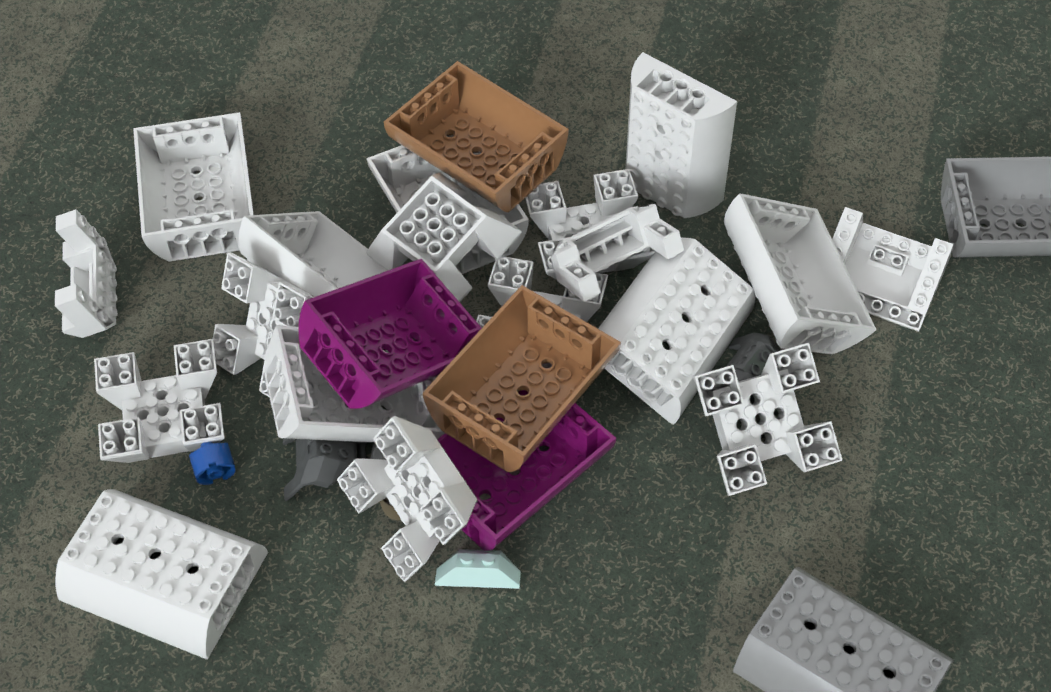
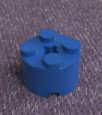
[189,442,235,485]

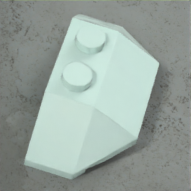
[435,549,521,589]

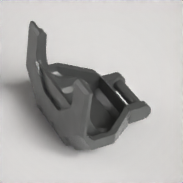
[697,332,796,416]
[283,438,367,501]

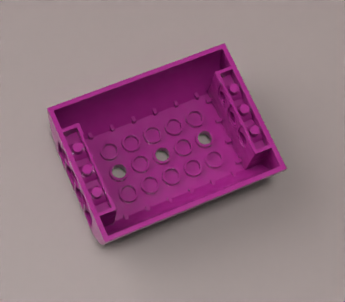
[298,258,482,409]
[437,390,616,551]

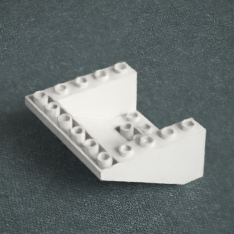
[832,207,953,332]

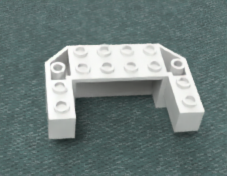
[551,204,684,301]
[55,209,118,338]

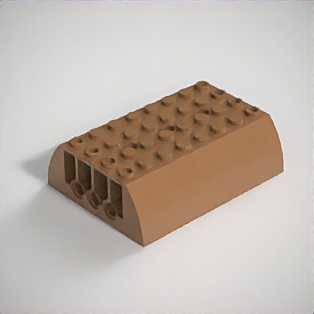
[384,61,568,213]
[422,285,621,472]

